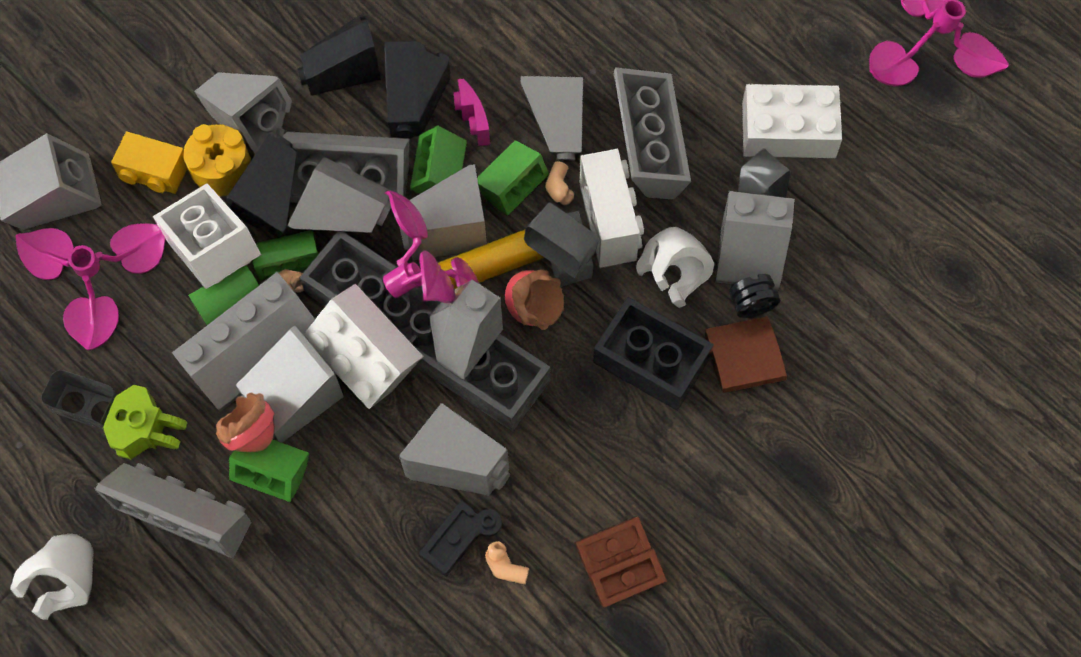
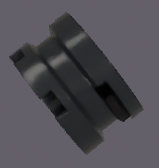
[729,274,781,318]

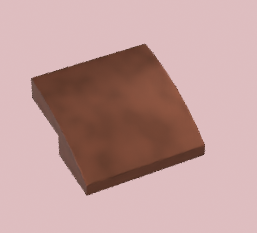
[705,316,787,393]
[574,517,667,608]

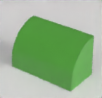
[410,126,467,194]
[477,140,549,215]
[253,230,319,280]
[188,265,259,325]
[229,440,309,502]

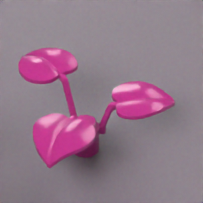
[869,0,1009,86]
[383,191,479,304]
[16,223,166,350]

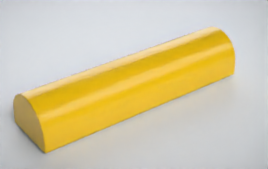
[438,229,545,289]

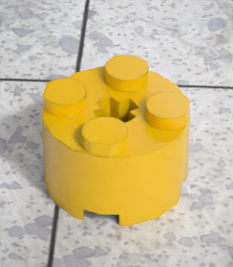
[184,124,251,196]

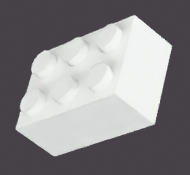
[742,84,842,158]
[580,149,644,268]
[153,183,261,289]
[303,284,423,409]

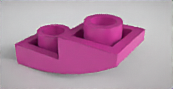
[453,79,490,146]

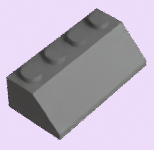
[614,67,691,200]
[283,132,409,209]
[172,272,315,412]
[95,463,251,559]

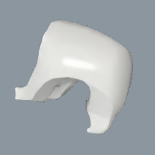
[636,227,714,308]
[10,534,93,620]

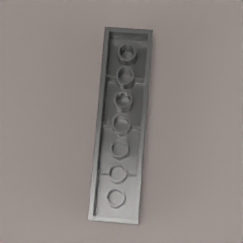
[299,231,551,432]

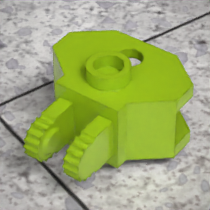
[103,385,187,460]

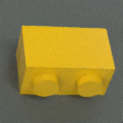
[111,131,188,194]

